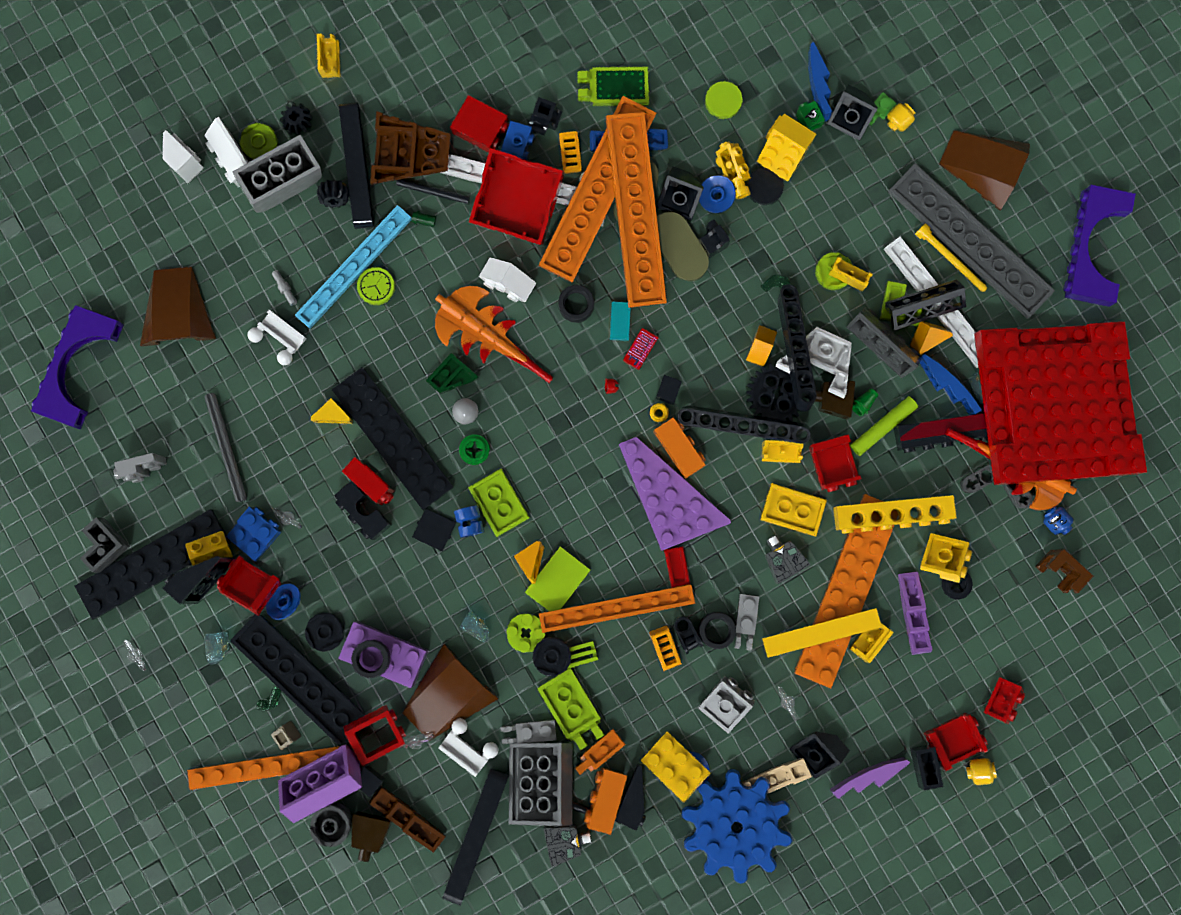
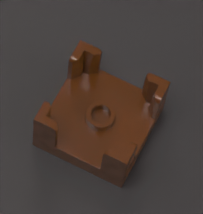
[1035,549,1093,593]

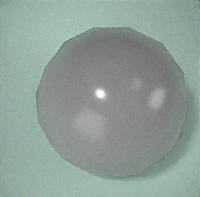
[452,398,479,425]

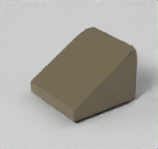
[271,721,301,751]

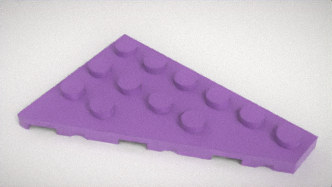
[619,437,731,551]

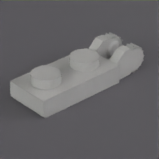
[734,594,759,651]
[500,720,557,744]

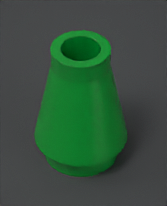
[852,388,878,416]

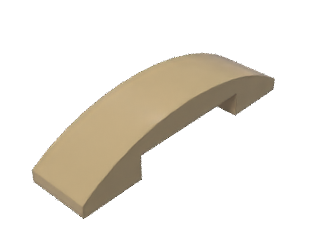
[742,758,812,794]

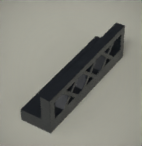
[885,279,966,330]

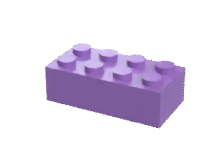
[338,621,429,688]
[278,744,362,823]

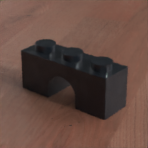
[334,481,392,540]

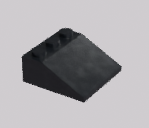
[162,556,235,604]

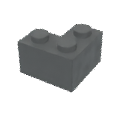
[80,517,130,573]

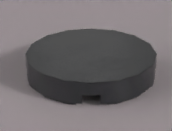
[746,167,784,206]
[305,613,345,652]
[532,637,571,677]

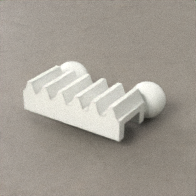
[247,310,306,365]
[438,718,498,777]

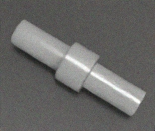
[272,270,297,306]

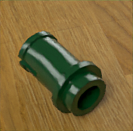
[411,210,436,228]

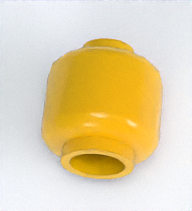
[887,103,915,132]
[966,758,997,785]

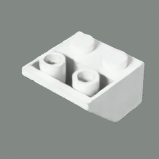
[163,130,203,183]

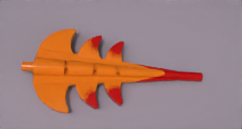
[435,286,554,383]
[946,428,1077,511]

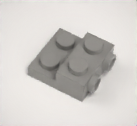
[114,453,167,483]
[698,676,755,733]

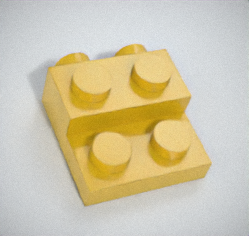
[920,533,972,583]

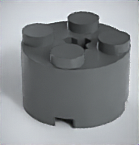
[310,802,353,847]

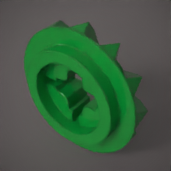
[459,435,490,465]

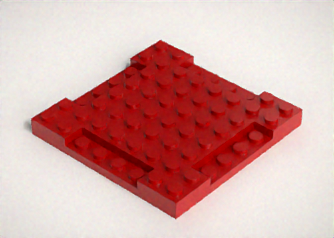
[974,322,1147,485]

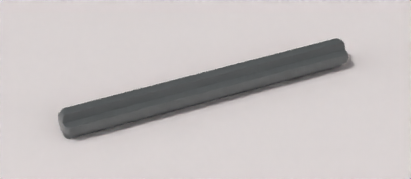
[205,393,247,502]

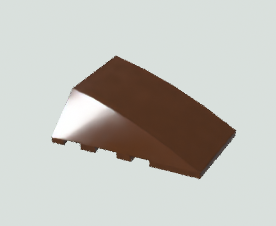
[370,111,451,184]
[939,130,1030,211]
[140,267,216,346]
[402,643,499,741]

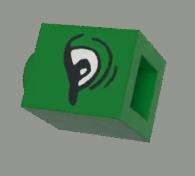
[796,101,825,131]

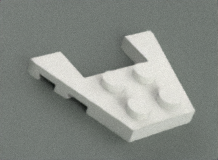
[776,327,852,399]

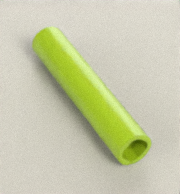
[850,396,918,456]

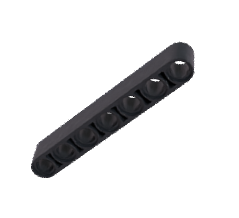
[339,102,374,229]
[777,284,817,411]
[678,406,811,444]
[442,768,509,906]

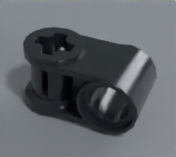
[673,616,704,655]

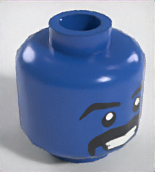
[1043,506,1074,535]

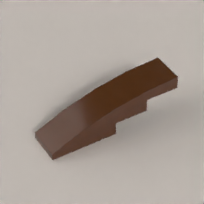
[369,786,446,853]

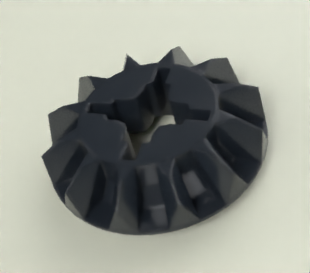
[941,573,973,600]

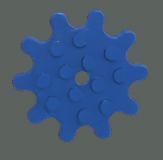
[682,769,793,884]

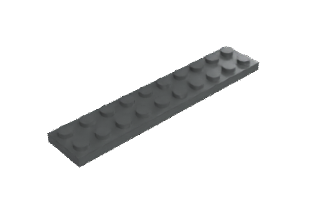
[888,164,1055,319]

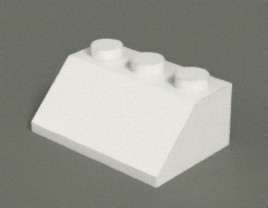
[205,117,249,187]

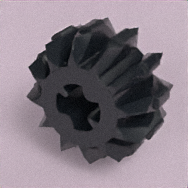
[280,102,313,135]
[317,180,350,208]

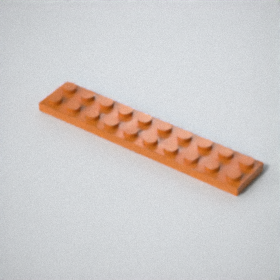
[539,96,656,283]
[606,112,667,308]
[794,494,899,688]

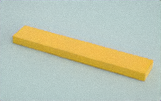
[762,608,882,658]

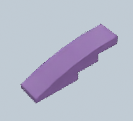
[898,572,932,655]
[830,757,910,799]

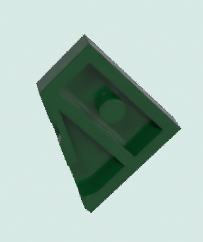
[426,353,479,394]

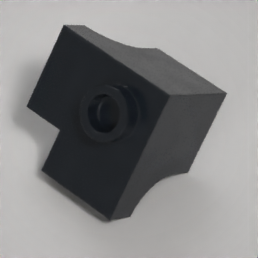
[528,97,563,136]
[699,219,730,259]

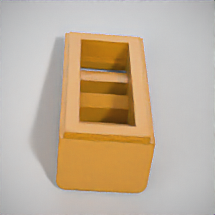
[559,131,582,174]
[649,626,682,671]

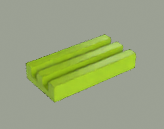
[567,641,598,669]

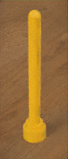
[915,223,987,292]

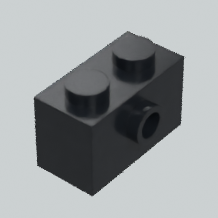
[910,744,944,791]

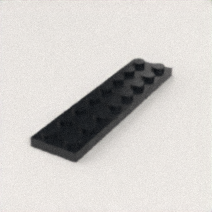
[332,367,454,511]
[75,509,231,620]
[230,614,366,747]

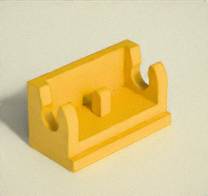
[317,34,340,78]
[828,256,873,291]
[762,440,804,463]
[849,623,894,663]

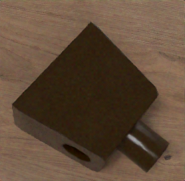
[815,381,855,420]
[351,811,392,862]

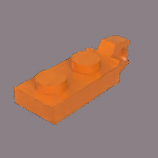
[575,729,626,775]

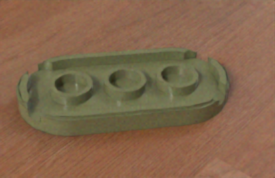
[657,212,709,281]

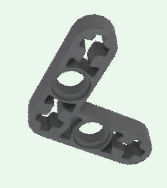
[960,463,1033,509]

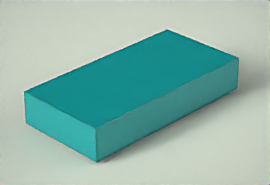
[610,302,630,341]

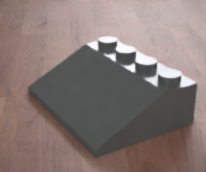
[846,307,922,378]
[509,743,572,826]

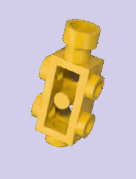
[715,142,751,199]

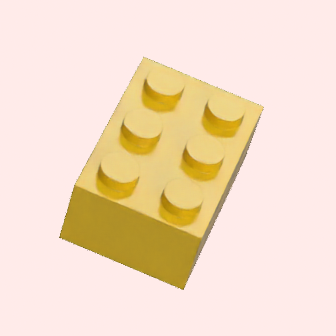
[757,113,817,181]

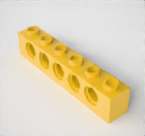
[833,495,956,534]

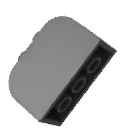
[232,135,322,213]

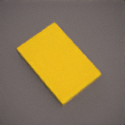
[760,483,827,537]

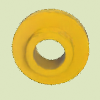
[650,403,669,422]

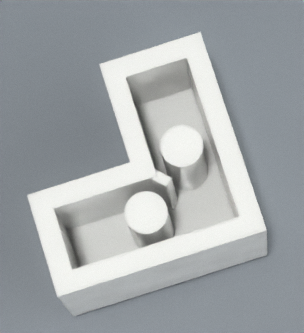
[479,258,536,302]

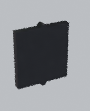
[412,509,456,552]

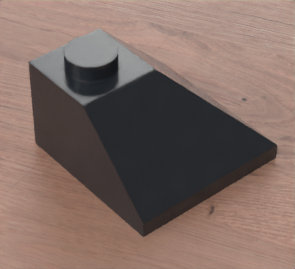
[827,84,878,141]
[657,166,704,221]
[789,731,850,779]

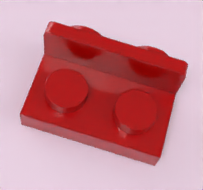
[984,677,1025,725]

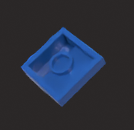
[226,507,281,561]

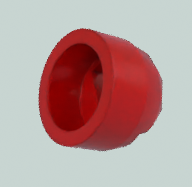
[605,378,619,394]

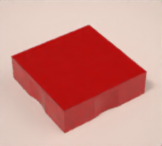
[469,148,565,245]

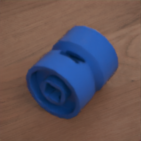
[454,505,484,538]

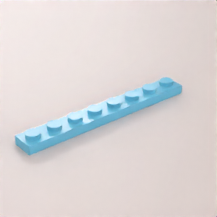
[295,205,412,329]

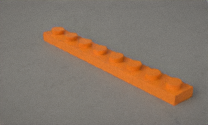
[539,585,695,633]
[187,746,340,790]

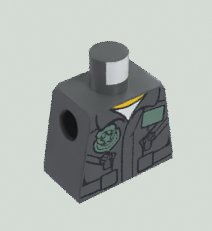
[765,535,810,584]
[544,824,591,867]

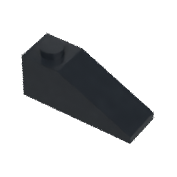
[615,763,646,831]

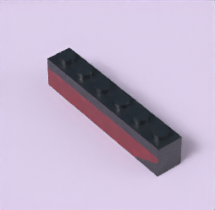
[894,413,988,453]

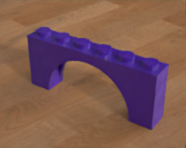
[1064,185,1136,307]
[31,305,124,430]

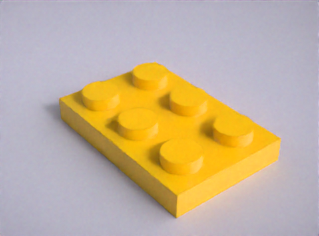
[641,732,711,802]

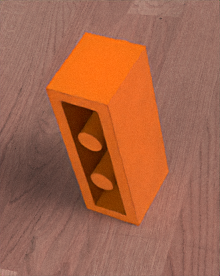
[654,417,706,479]
[584,767,627,835]

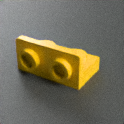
[185,531,233,566]

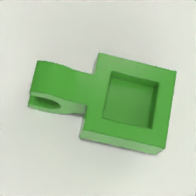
[869,93,897,125]

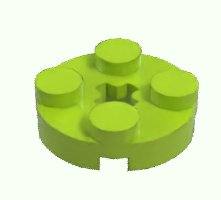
[506,614,545,653]

